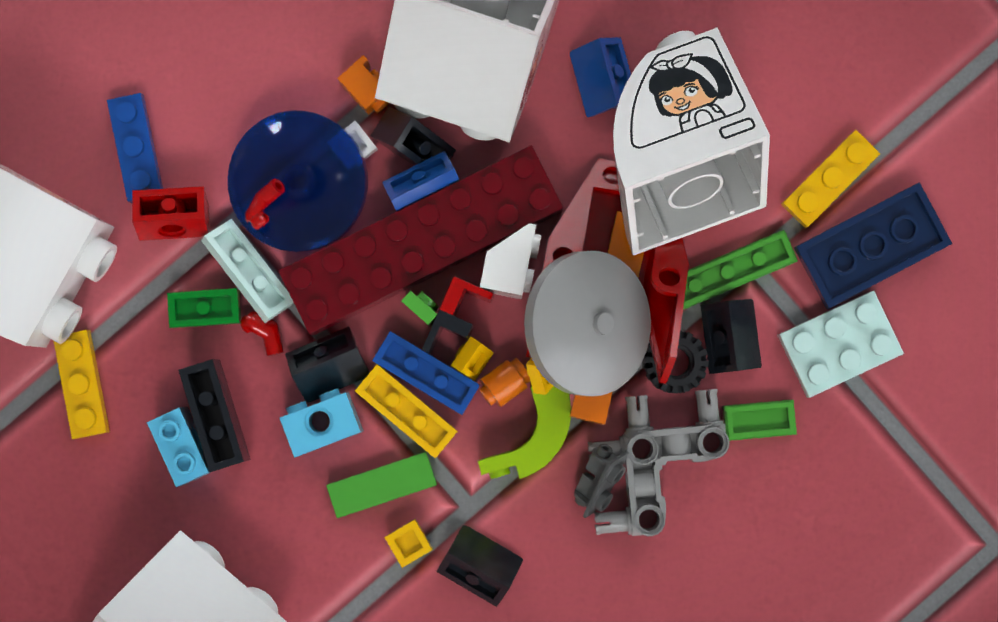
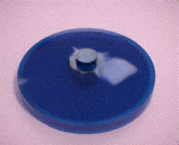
[228,110,368,252]

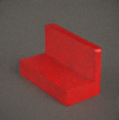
[439,277,494,317]

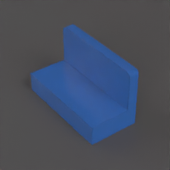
[570,37,631,117]
[382,151,459,211]

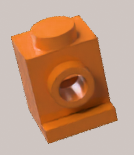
[337,55,389,115]

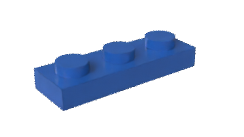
[107,93,163,203]
[372,331,480,415]

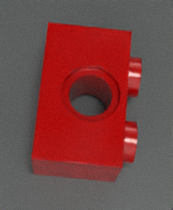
[132,186,210,241]

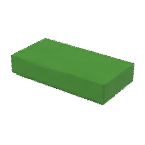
[722,400,797,441]

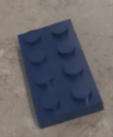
[794,182,953,309]

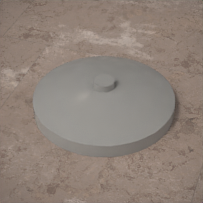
[524,251,651,396]

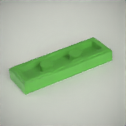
[326,451,437,518]

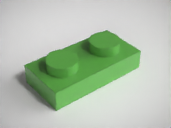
[401,290,439,327]

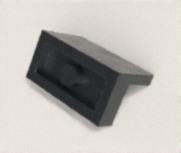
[700,299,762,374]
[422,310,474,354]
[285,326,369,403]
[436,525,523,607]

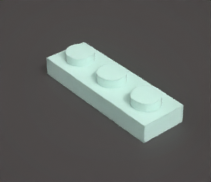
[201,219,294,323]

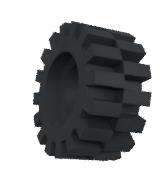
[643,330,709,393]

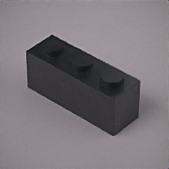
[178,359,251,472]

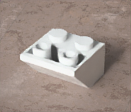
[480,223,541,299]

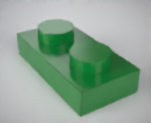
[167,288,241,328]

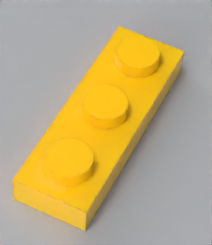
[781,130,880,229]
[53,330,110,439]
[355,364,458,458]

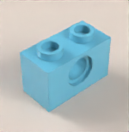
[280,388,364,458]
[147,407,211,487]

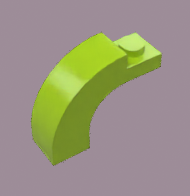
[478,386,571,479]

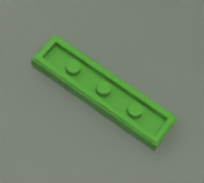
[683,230,798,310]

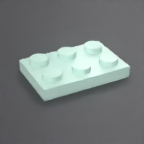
[777,291,904,398]

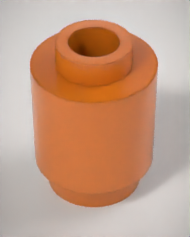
[479,358,530,407]

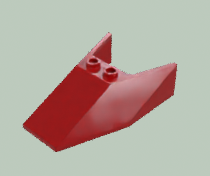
[526,158,689,384]

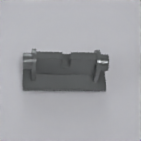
[574,444,629,518]

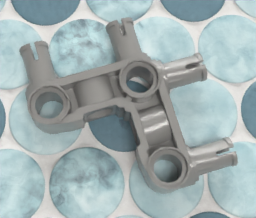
[588,389,730,536]

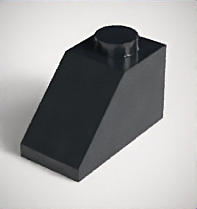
[371,106,456,165]

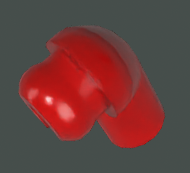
[245,178,285,230]
[241,311,284,356]

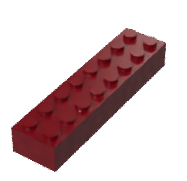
[278,145,563,335]

